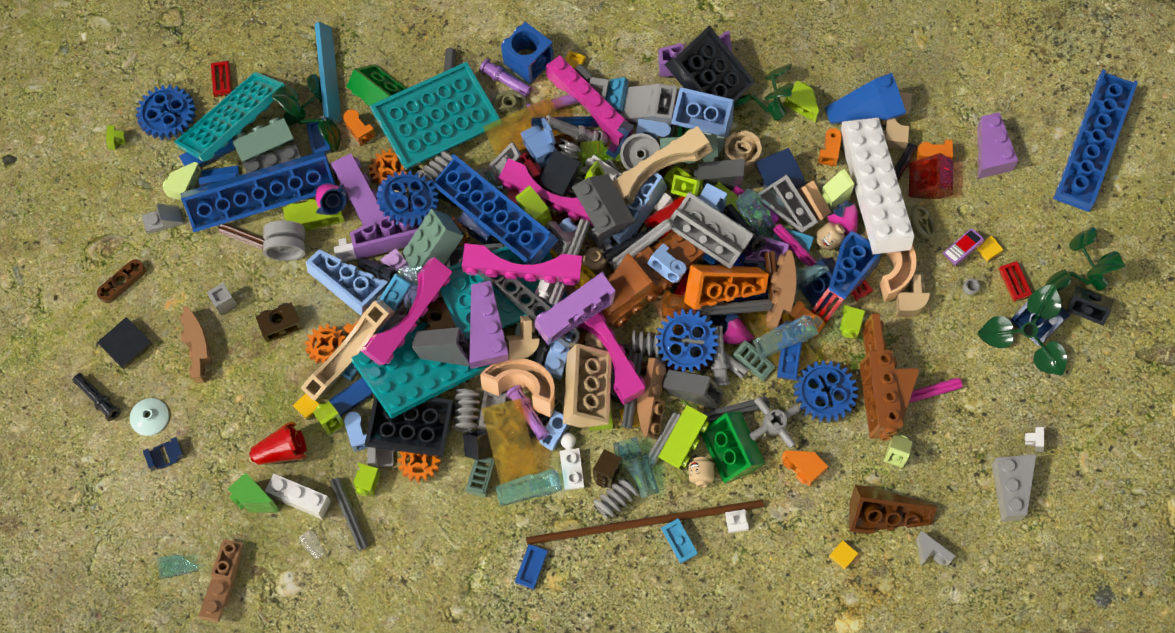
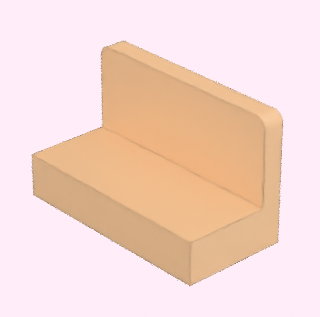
[797,181,831,221]

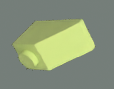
[163,162,202,201]
[821,169,854,210]
[883,435,913,468]

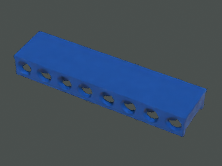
[1053,69,1138,212]
[180,150,336,233]
[431,154,558,265]

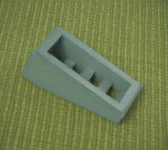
[733,341,775,381]
[466,457,495,498]

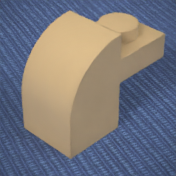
[896,275,930,317]
[505,316,540,360]

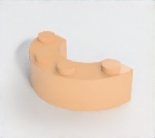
[865,231,916,302]
[481,359,555,417]

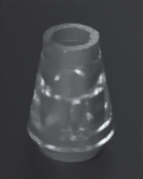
[298,529,326,560]

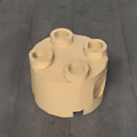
[724,130,762,175]

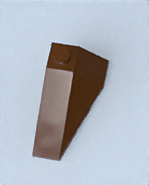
[849,484,937,534]

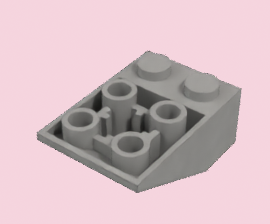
[619,84,677,128]

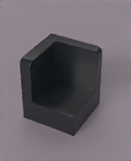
[463,429,493,460]

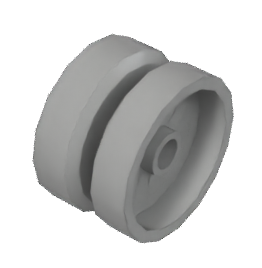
[620,133,661,170]
[263,220,306,261]

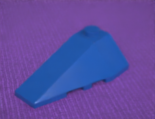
[825,73,906,124]
[828,230,883,299]

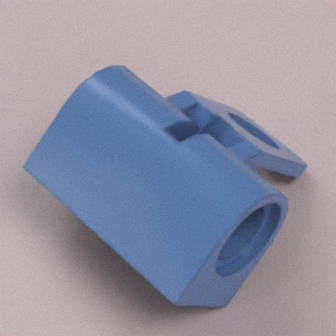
[520,118,557,168]

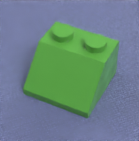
[228,473,279,513]

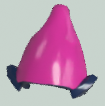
[315,183,347,215]
[826,200,858,236]
[719,314,754,344]

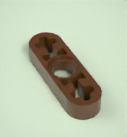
[97,259,146,303]

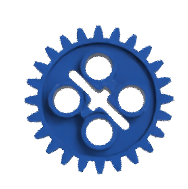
[136,84,196,141]
[376,170,438,227]
[655,309,719,372]
[794,360,858,423]

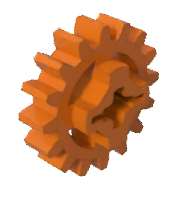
[369,148,410,185]
[305,324,346,364]
[397,452,441,483]

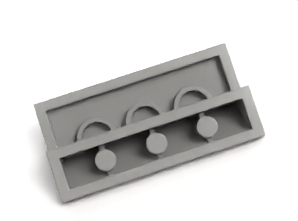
[670,192,754,269]

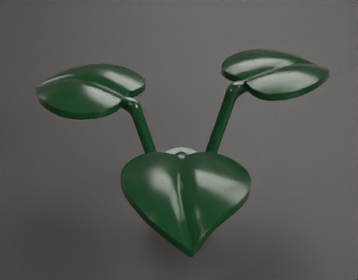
[734,63,794,121]
[271,74,341,152]
[1045,227,1126,292]
[978,285,1067,376]

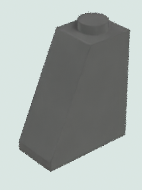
[694,159,745,191]
[412,327,470,366]
[663,370,724,410]

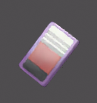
[942,228,984,267]

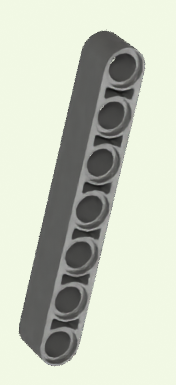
[478,273,579,349]

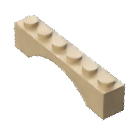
[612,126,713,206]
[301,299,395,401]

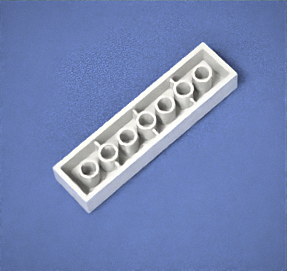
[840,118,914,254]

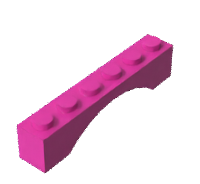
[546,55,633,146]
[498,158,594,228]
[462,244,582,286]
[361,257,452,365]
[578,312,646,405]

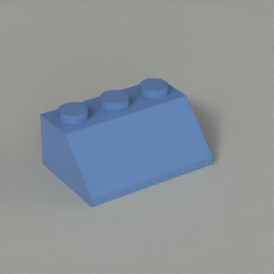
[671,87,734,138]

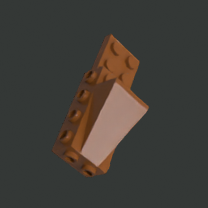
[602,231,705,329]
[859,314,919,441]

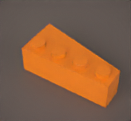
[684,265,769,310]

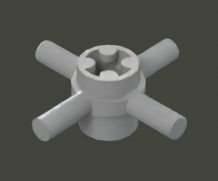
[750,397,800,448]

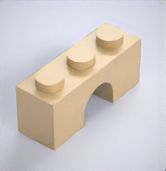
[882,92,912,151]

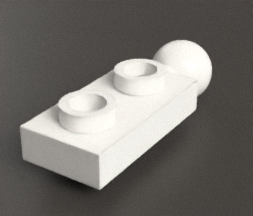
[560,433,584,491]

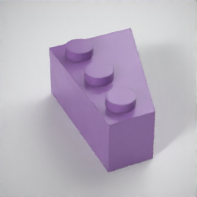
[977,112,1018,179]

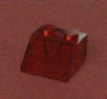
[909,153,954,199]

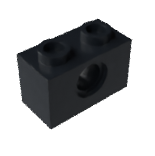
[1066,285,1113,326]

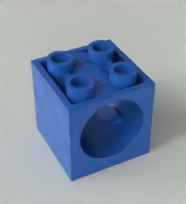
[501,22,554,84]

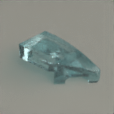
[157,554,197,579]

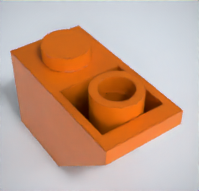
[781,450,828,486]

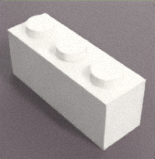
[265,474,331,520]

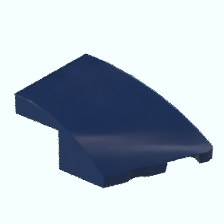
[755,147,807,189]

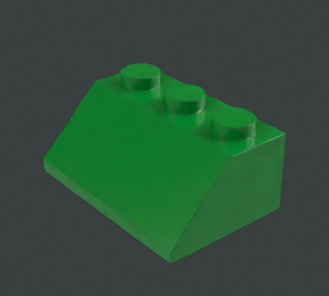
[346,64,407,106]
[701,411,766,484]

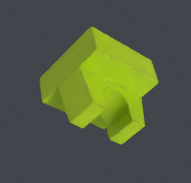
[106,125,125,150]

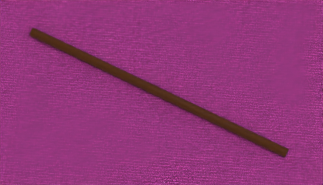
[526,499,764,545]

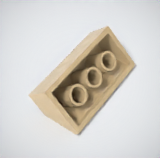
[563,343,612,428]

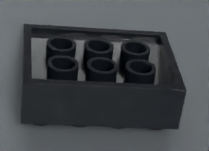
[664,25,755,103]
[364,396,455,457]

